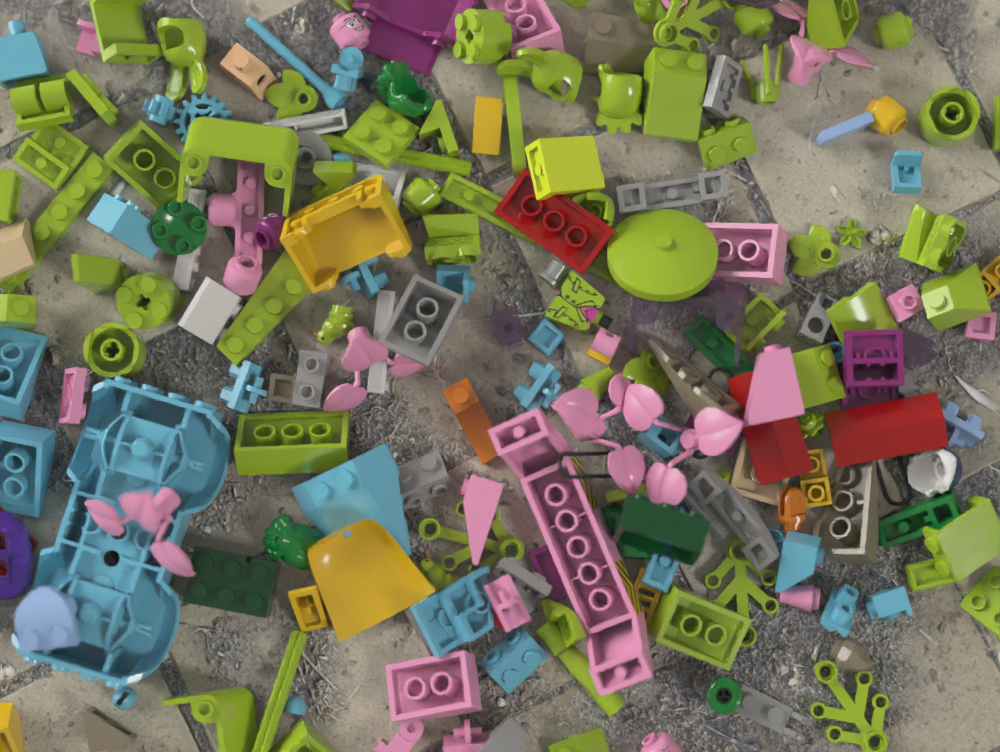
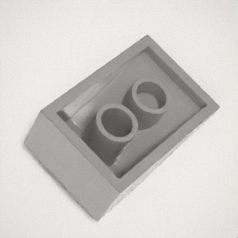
[378,274,465,367]

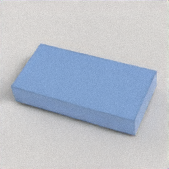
[815,112,874,148]

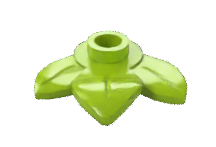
[264,70,318,121]
[788,224,841,277]
[623,348,669,396]

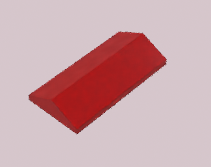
[493,168,615,275]
[726,371,814,486]
[825,392,949,468]

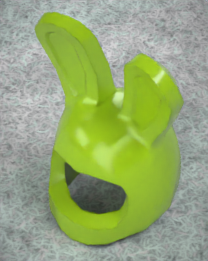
[156,17,208,103]
[495,47,583,104]

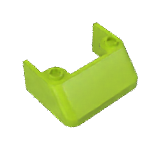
[177,116,300,217]
[162,686,259,752]

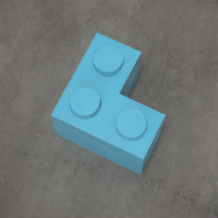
[87,193,160,260]

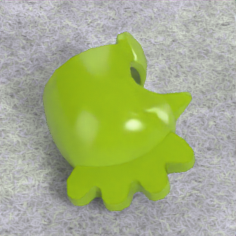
[589,63,644,134]

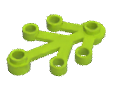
[653,0,741,53]
[419,501,524,574]
[704,537,779,647]
[809,660,889,752]

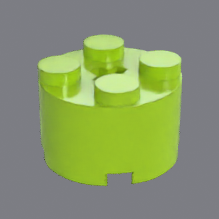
[453,8,512,66]
[917,86,981,147]
[116,272,181,330]
[83,322,146,380]

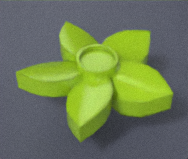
[835,218,868,250]

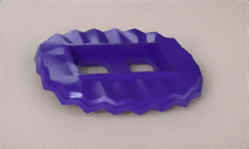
[0,511,34,600]

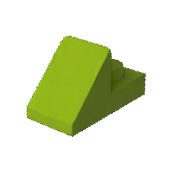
[419,99,460,158]
[310,161,357,204]
[548,726,609,752]

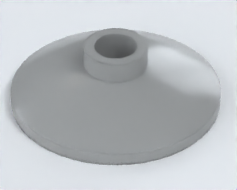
[295,130,332,185]

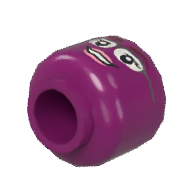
[254,211,287,252]

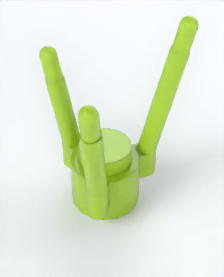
[740,43,784,105]

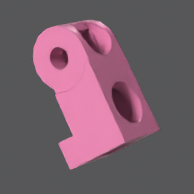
[374,719,424,752]

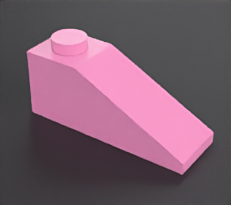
[460,474,504,565]

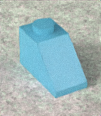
[775,530,825,593]

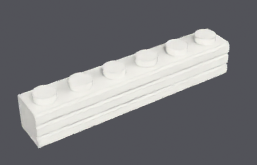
[262,107,348,134]
[173,188,210,293]
[367,290,399,395]

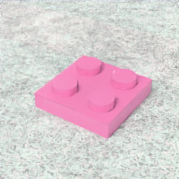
[58,367,90,425]

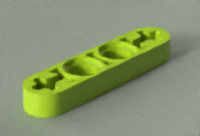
[503,75,527,178]

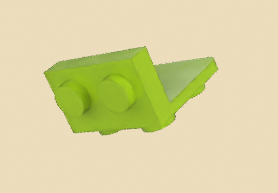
[961,566,1000,643]

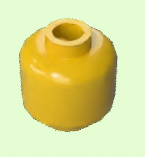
[866,96,908,136]

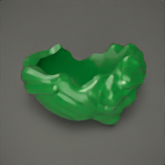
[375,61,434,118]
[263,514,325,570]

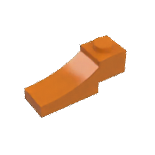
[442,377,498,465]

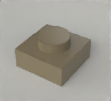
[267,373,296,404]

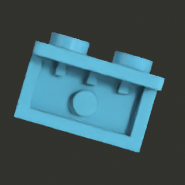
[480,625,549,694]

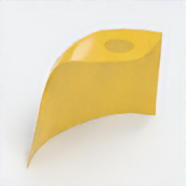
[308,519,436,642]

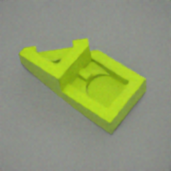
[540,599,587,648]

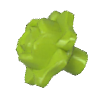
[798,411,825,439]

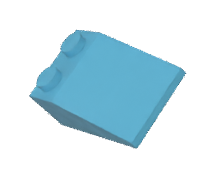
[0,327,48,421]
[0,420,56,518]

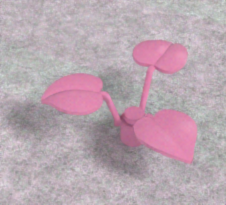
[766,0,874,86]
[322,326,425,411]
[552,372,645,496]
[623,384,744,506]
[84,487,196,577]

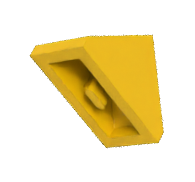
[288,585,329,632]

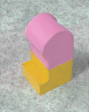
[586,328,622,366]

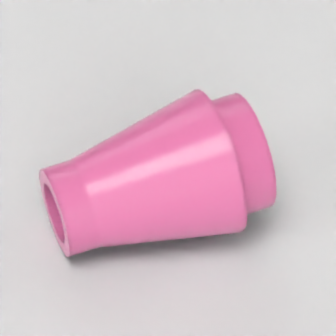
[779,584,821,612]

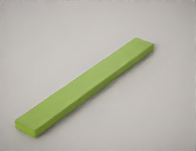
[439,172,631,294]

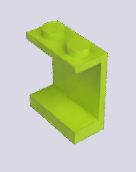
[89,0,164,65]
[921,494,1000,582]

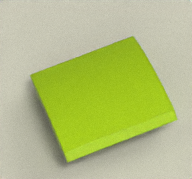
[12,124,92,191]
[825,282,898,345]

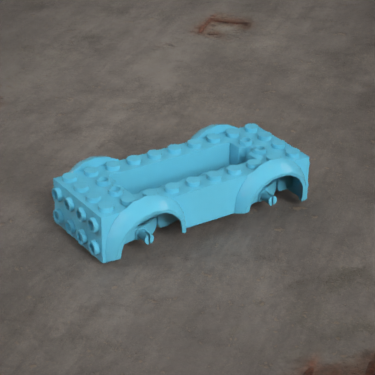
[12,376,231,689]

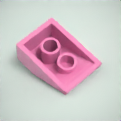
[482,0,565,60]
[703,222,788,286]
[385,650,482,722]

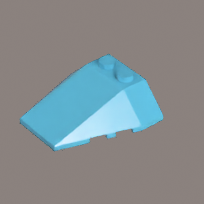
[291,443,412,556]

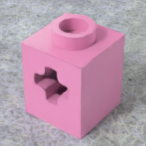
[885,284,924,324]

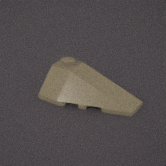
[582,12,697,76]
[647,337,743,419]
[813,460,879,564]

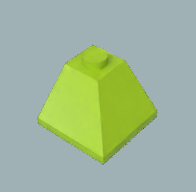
[921,263,992,331]

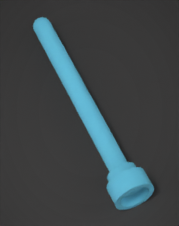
[246,17,348,110]

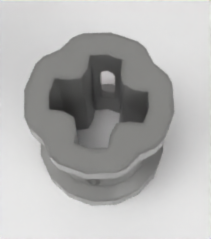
[538,255,573,290]

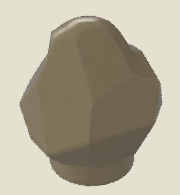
[829,636,872,672]

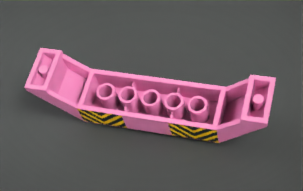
[488,407,654,697]

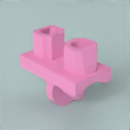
[483,574,532,633]
[443,719,492,752]

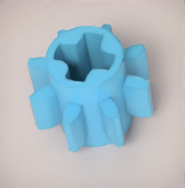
[142,94,178,128]

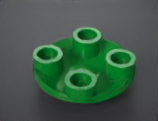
[151,200,207,255]

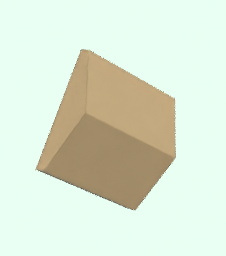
[0,218,37,282]
[730,438,789,506]

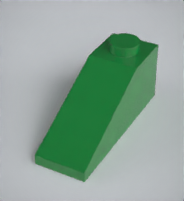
[878,488,966,549]

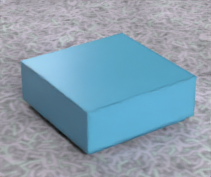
[527,318,566,357]

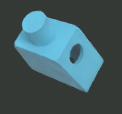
[0,20,54,88]

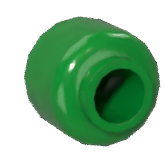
[706,677,743,714]

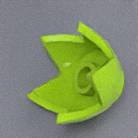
[571,191,615,227]

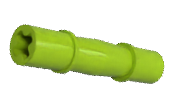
[535,621,626,717]

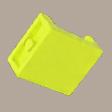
[525,135,606,200]

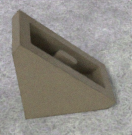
[82,706,138,752]

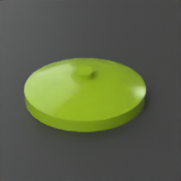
[607,208,718,302]

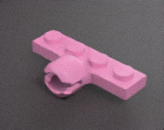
[208,160,265,267]

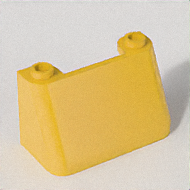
[280,174,412,294]

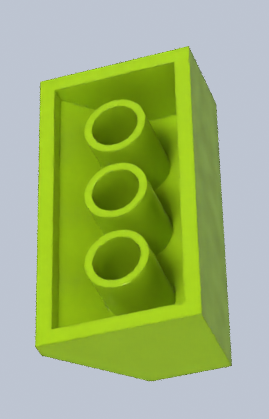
[234,410,351,476]

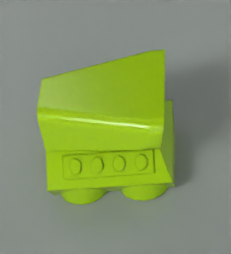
[898,203,967,274]
[422,213,482,266]

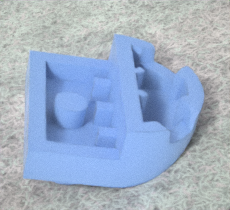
[14,586,80,652]

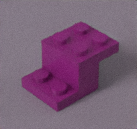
[838,329,905,410]

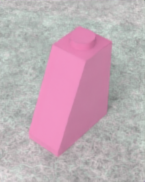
[743,344,805,427]

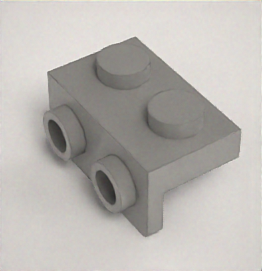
[398,450,454,509]
[488,557,553,614]

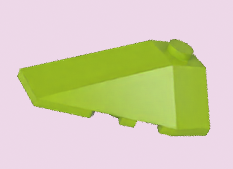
[806,0,861,49]

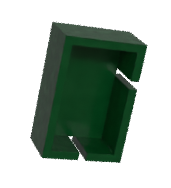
[612,494,711,566]
[183,546,281,618]

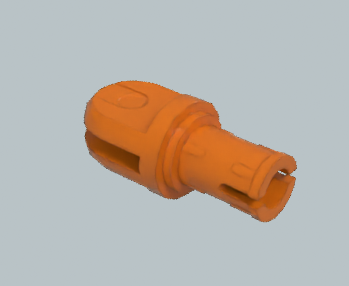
[778,486,806,538]

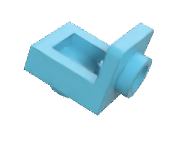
[890,150,923,195]
[436,264,475,303]

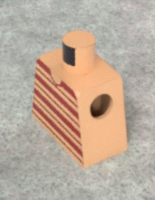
[220,43,278,102]

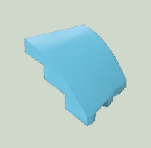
[409,565,494,657]

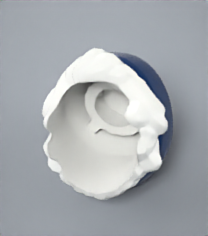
[907,448,963,498]

